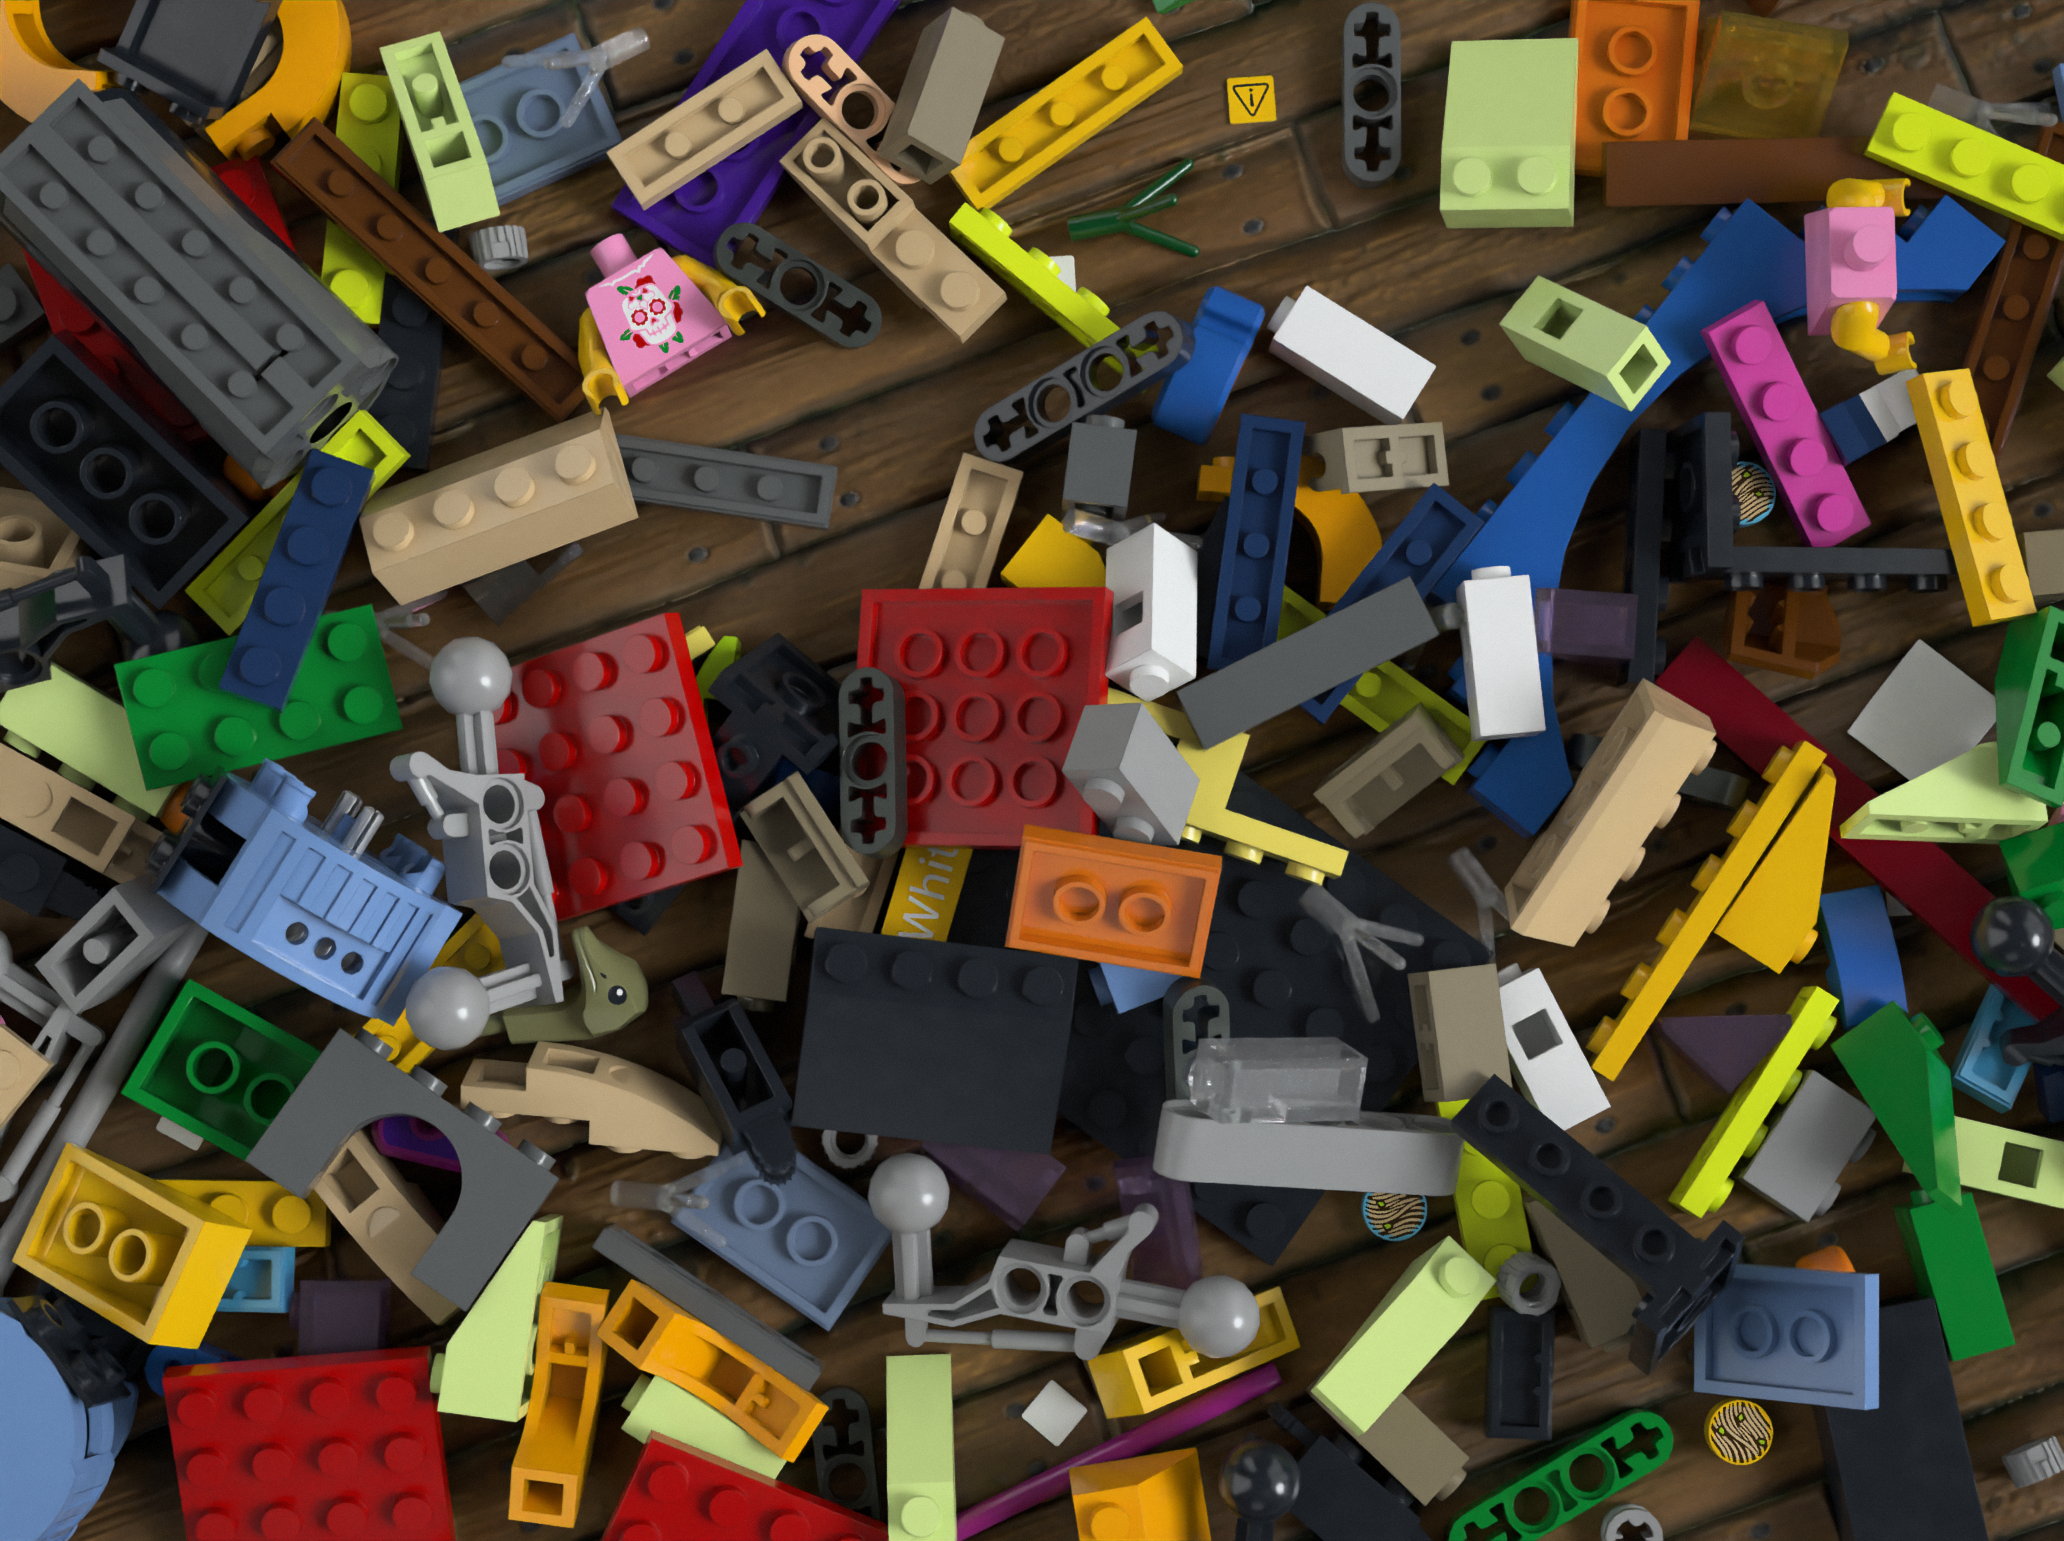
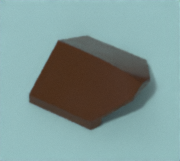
[1721,581,1842,680]

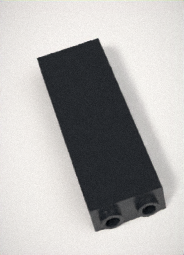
[1811,1292,1989,1541]

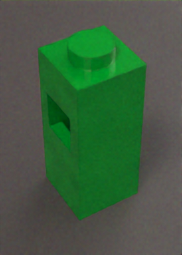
[1893,1187,2016,1362]

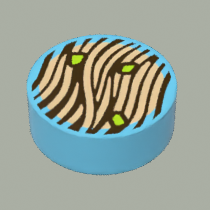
[1732,462,1776,528]
[1361,1192,1427,1241]

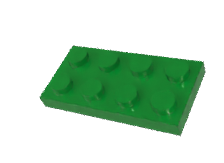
[114,604,403,791]

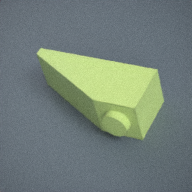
[379,31,500,232]
[1839,742,2049,844]
[1311,1235,1496,1437]
[886,1354,957,1541]

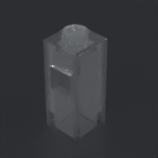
[1188,1037,1368,1124]

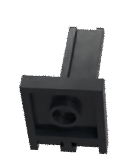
[1666,412,1959,594]
[609,632,841,936]
[1451,1074,1745,1376]

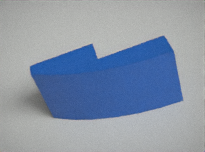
[1817,885,1908,1031]

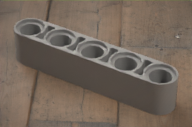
[1153,1099,1465,1196]

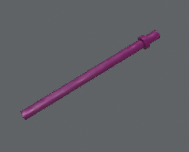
[956,1361,1283,1541]

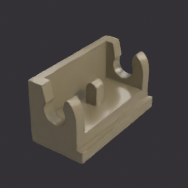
[1301,422,1449,494]
[1313,702,1465,839]
[740,771,870,923]
[1408,963,1512,1102]

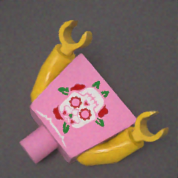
[1804,178,1917,375]
[578,233,766,416]

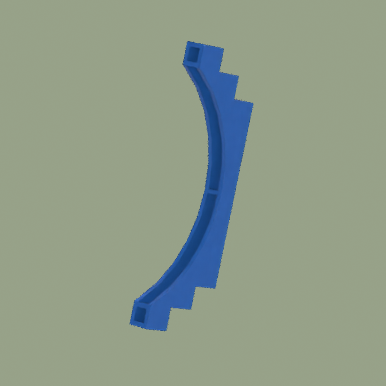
[1424,195,2006,839]

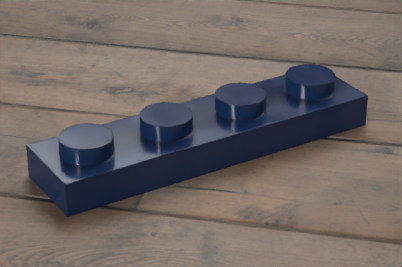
[1206,413,1306,672]
[218,448,376,714]
[1297,483,1485,726]

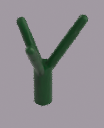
[1067,158,1200,258]

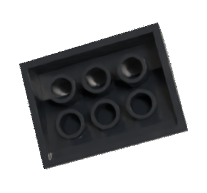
[791,927,1079,1155]

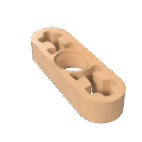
[782,34,921,186]

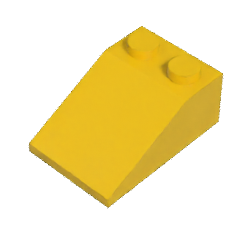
[12,1142,253,1350]

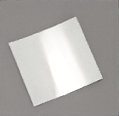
[1847,639,1996,780]

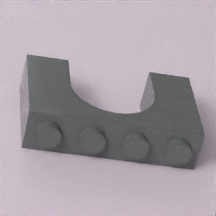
[245,1027,560,1312]

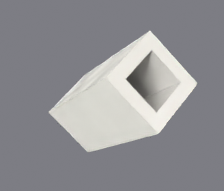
[1267,286,1436,425]
[1105,523,1197,703]
[1456,566,1546,742]
[1497,963,1611,1131]

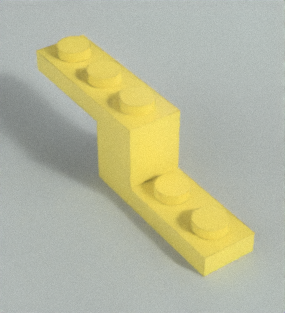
[1107,687,1349,886]

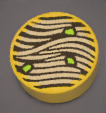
[1704,1397,1773,1465]

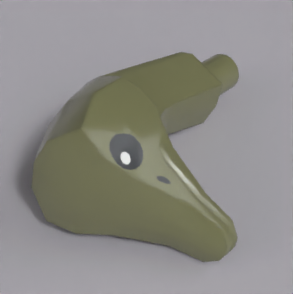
[477,926,649,1044]

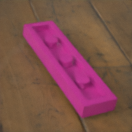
[1700,300,1871,547]

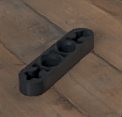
[974,311,1196,464]

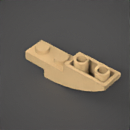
[779,117,1007,344]
[0,743,162,884]
[460,1041,723,1159]
[314,1126,490,1325]

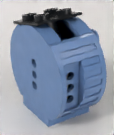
[145,758,463,1027]
[0,1292,132,1541]

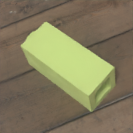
[1499,275,1671,412]
[1902,1116,2064,1209]
[621,1373,787,1479]

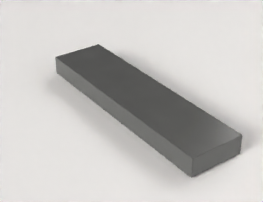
[615,434,838,531]
[1175,576,1439,752]
[592,1223,825,1392]

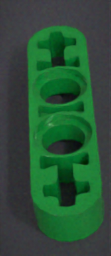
[1445,1408,1673,1541]

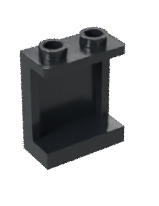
[96,0,283,125]

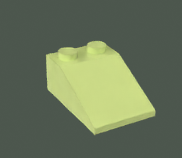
[1440,38,1579,228]
[430,1214,563,1422]

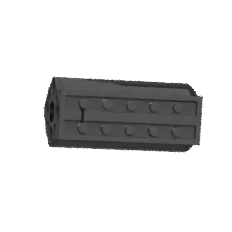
[0,78,399,489]

